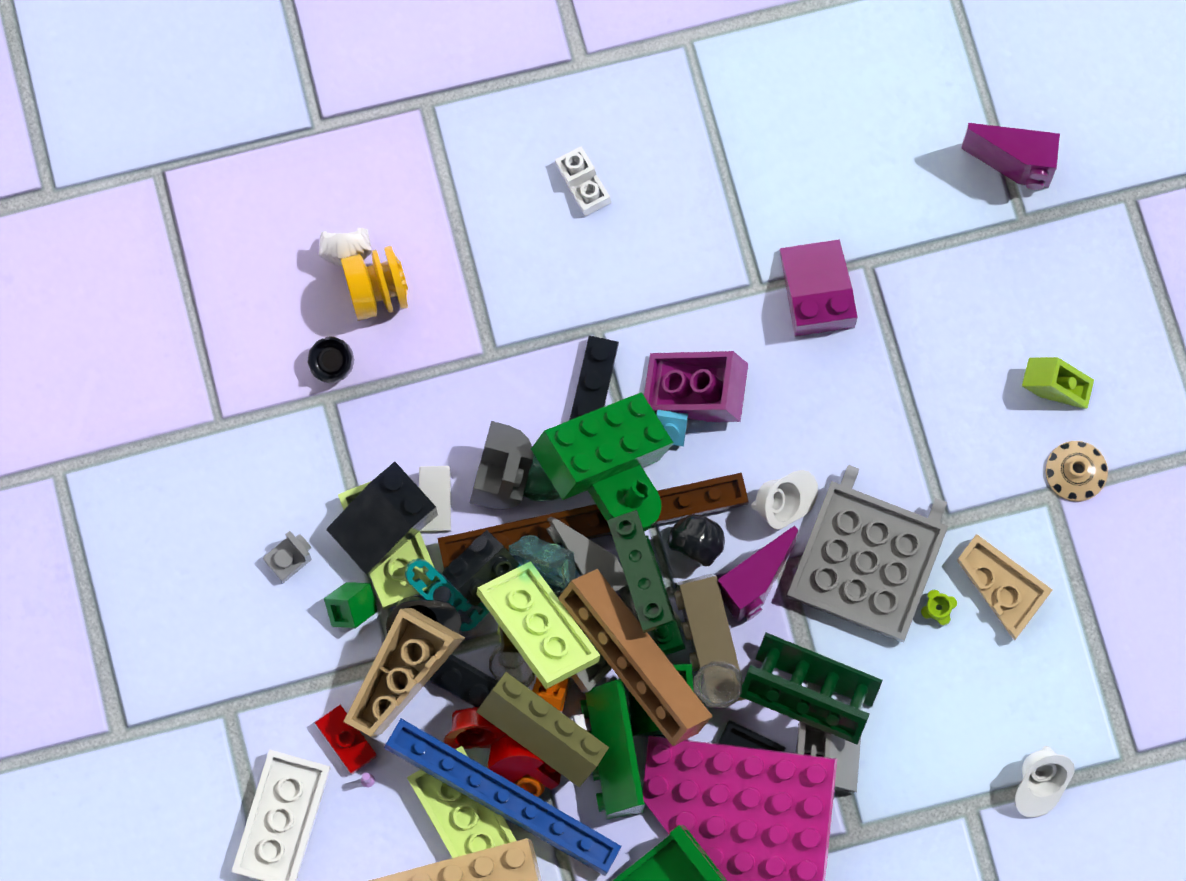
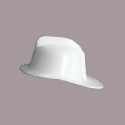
[751,470,818,530]
[1015,746,1075,817]

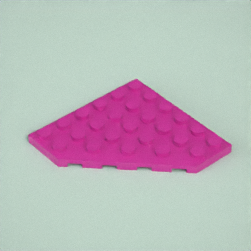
[643,735,837,881]

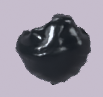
[667,514,725,566]

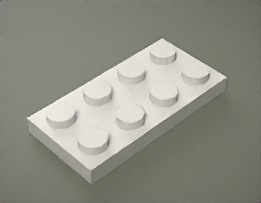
[231,749,331,881]

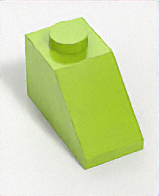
[1022,357,1094,409]

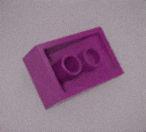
[961,123,1060,190]
[779,239,858,337]
[644,351,748,422]
[718,525,798,622]

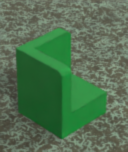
[324,582,377,629]

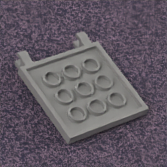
[786,465,948,643]

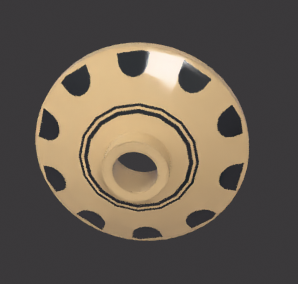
[1045,441,1108,502]

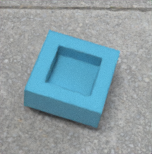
[657,410,688,447]

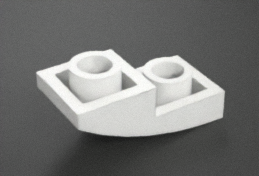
[555,146,612,216]

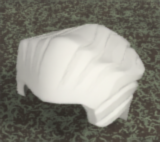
[319,228,372,266]

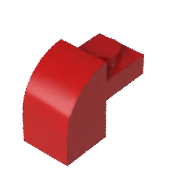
[487,735,561,790]

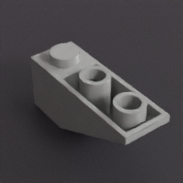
[547,517,627,592]

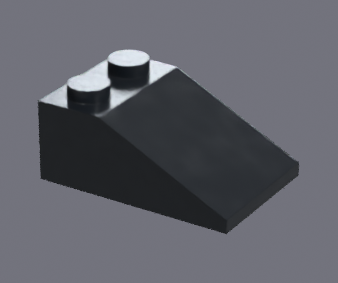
[326,461,438,576]

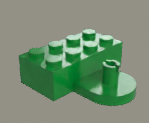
[531,392,674,532]

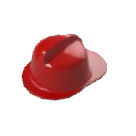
[443,707,507,749]

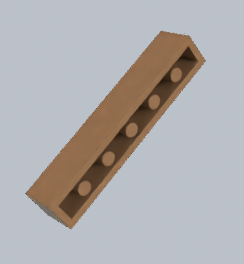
[558,569,713,746]

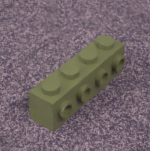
[476,672,609,788]

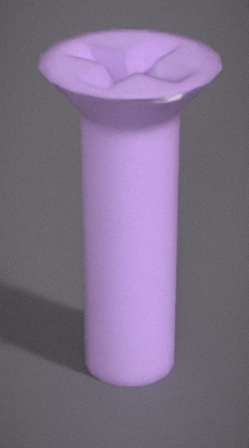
[361,773,375,788]

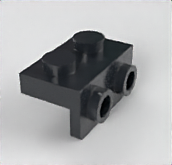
[442,530,519,607]

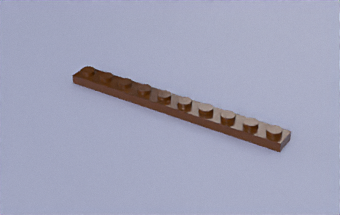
[437,472,749,570]

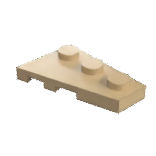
[957,534,1053,641]

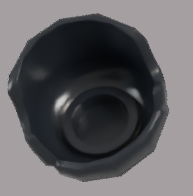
[307,336,355,383]

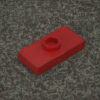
[315,704,378,775]

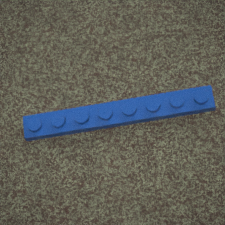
[384,718,622,876]

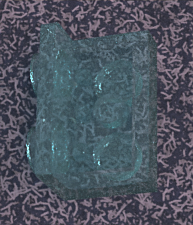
[509,535,576,589]

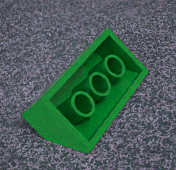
[580,679,644,820]

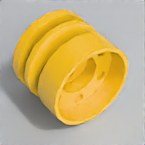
[341,246,408,321]

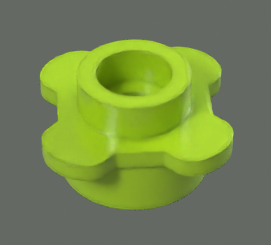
[921,589,957,625]

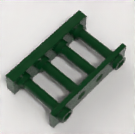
[607,510,686,656]
[739,632,883,745]

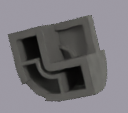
[469,421,533,509]

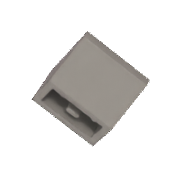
[796,721,861,792]

